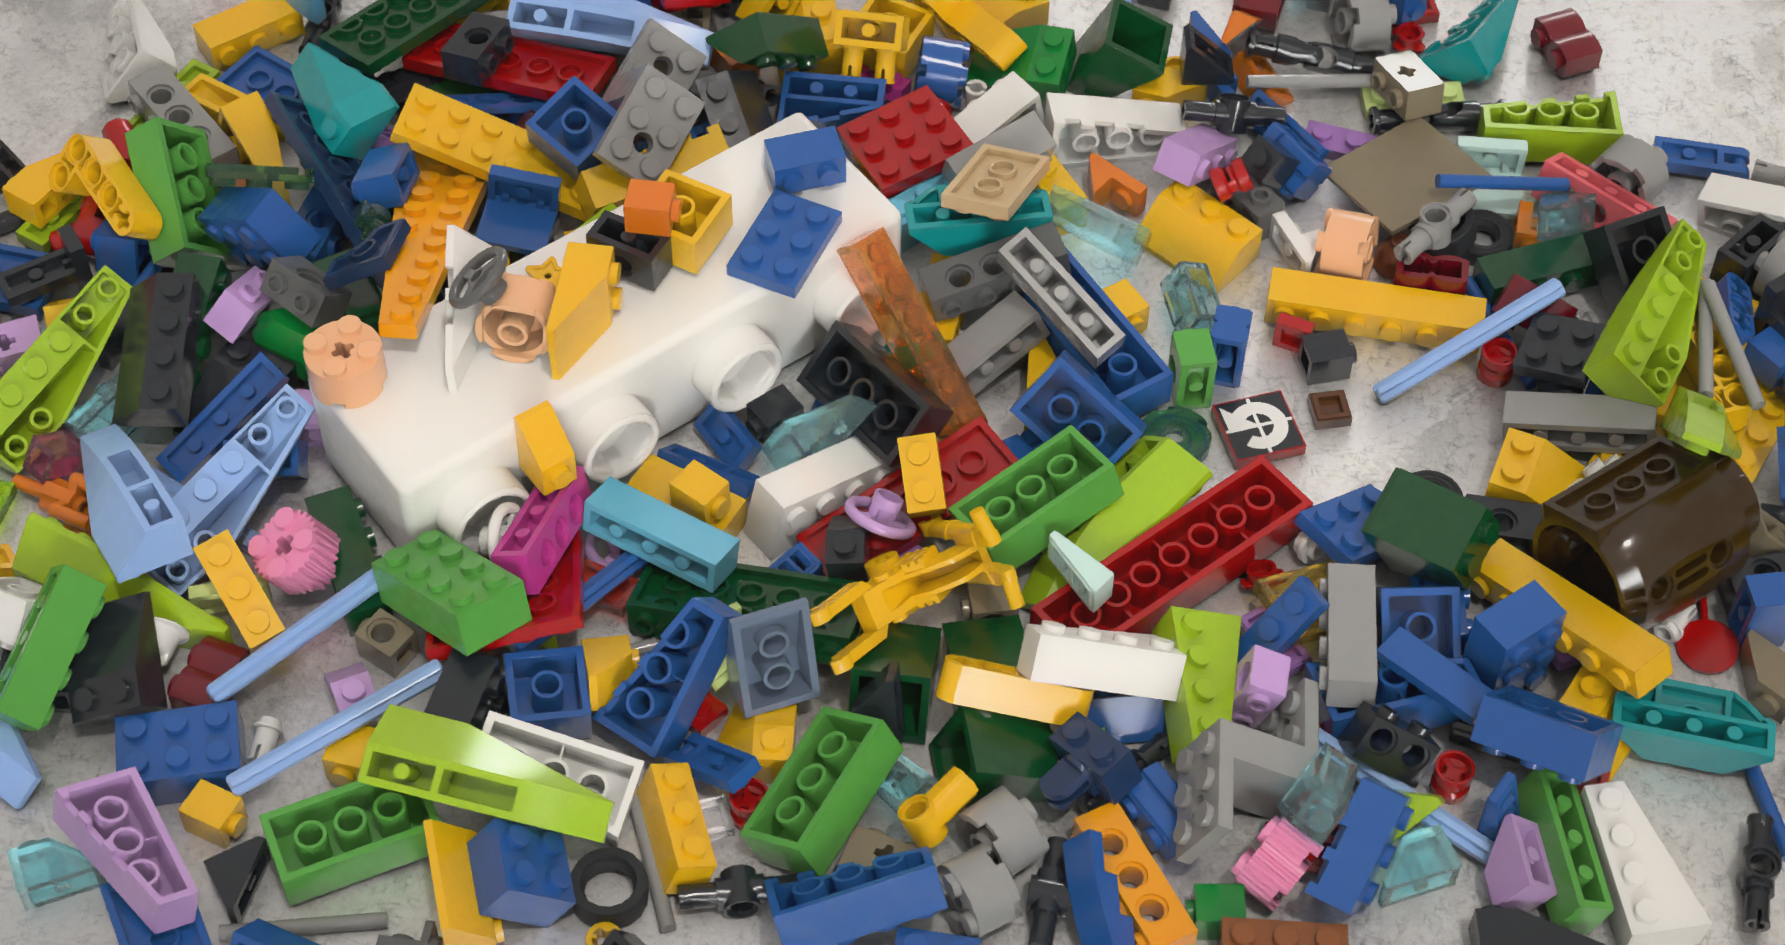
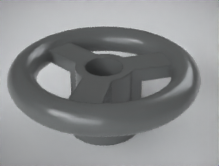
[448,246,508,309]

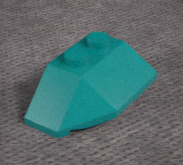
[904,184,1053,256]
[1611,678,1777,774]

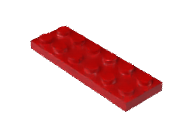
[402,23,617,101]
[795,416,1018,577]

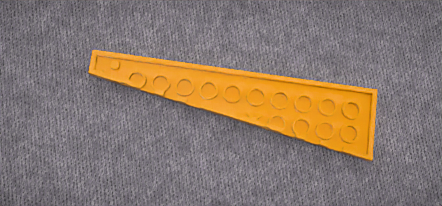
[378,152,488,340]

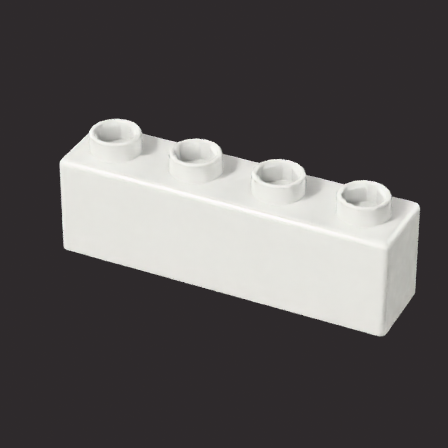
[308,113,902,556]

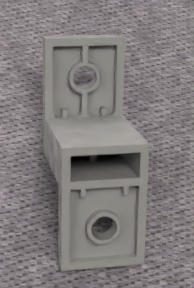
[592,18,707,181]
[1173,678,1319,864]

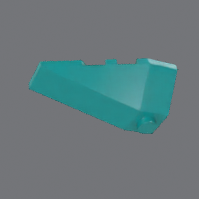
[1418,0,1519,85]
[290,43,400,160]

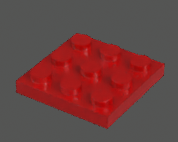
[836,85,973,198]

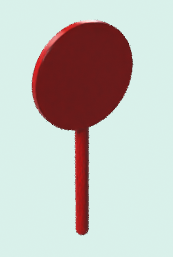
[1676,595,1740,675]

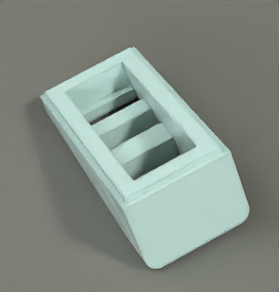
[1048,530,1114,612]

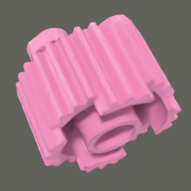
[248,507,341,595]
[1231,815,1325,912]

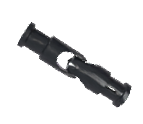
[1244,27,1381,74]
[1368,99,1507,136]

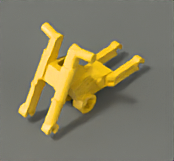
[810,506,1025,675]

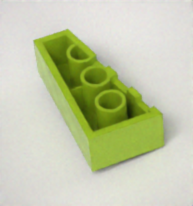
[1476,91,1624,165]
[1152,606,1241,766]

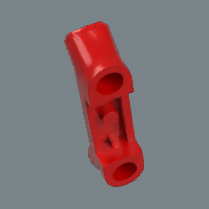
[48,118,134,259]

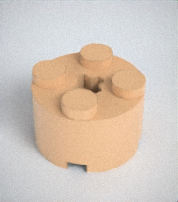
[1315,207,1379,281]
[474,272,556,363]
[303,315,388,409]

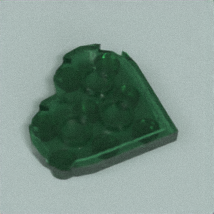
[203,163,315,190]

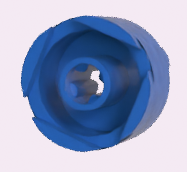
[914,35,971,109]

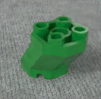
[252,307,319,389]

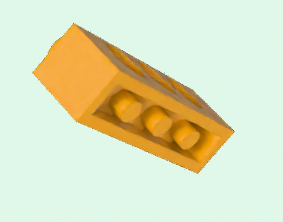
[1069,802,1198,945]

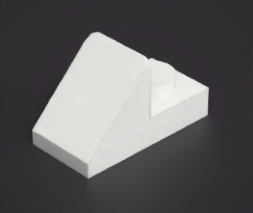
[1268,210,1326,273]

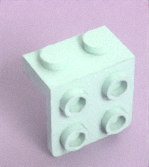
[1456,136,1528,219]

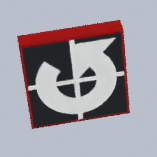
[1211,390,1306,469]

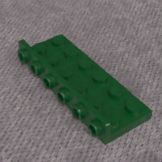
[318,0,490,76]
[626,562,867,665]

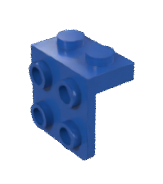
[476,164,562,255]

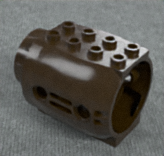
[1532,435,1760,630]

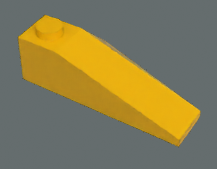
[218,91,292,207]
[717,702,799,784]

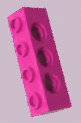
[490,466,592,596]

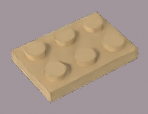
[941,143,1050,221]

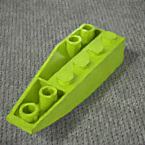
[1582,219,1707,407]
[0,265,132,474]
[1660,386,1742,459]
[1020,435,1213,609]
[12,512,234,650]
[357,704,615,843]

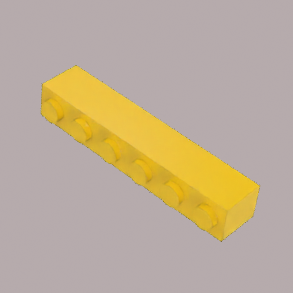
[1264,267,1487,354]
[1470,538,1673,700]

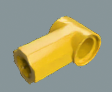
[897,766,979,849]

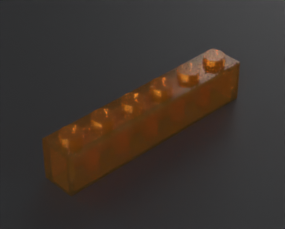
[836,227,988,442]

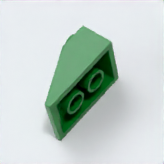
[963,24,1077,106]

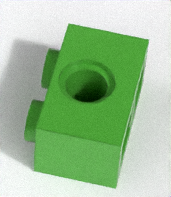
[1168,328,1218,411]

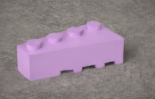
[53,766,199,934]

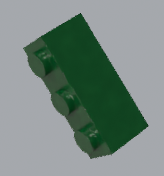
[705,12,829,72]

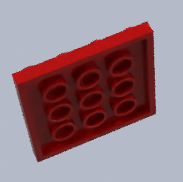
[425,529,584,662]

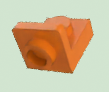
[1512,200,1551,249]

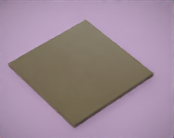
[1327,117,1491,236]

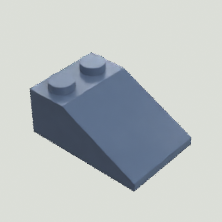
[726,597,821,719]

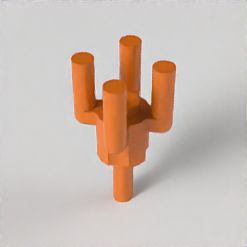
[11,472,93,539]

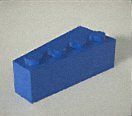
[592,597,742,758]
[1304,658,1481,740]
[763,846,948,945]

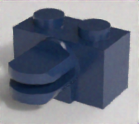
[1038,711,1143,810]

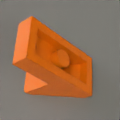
[1087,152,1148,218]

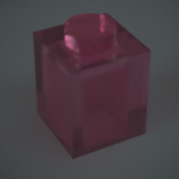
[22,430,84,485]

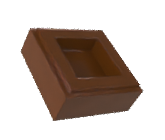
[1307,390,1353,430]

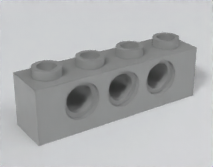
[127,64,240,182]
[997,227,1125,369]

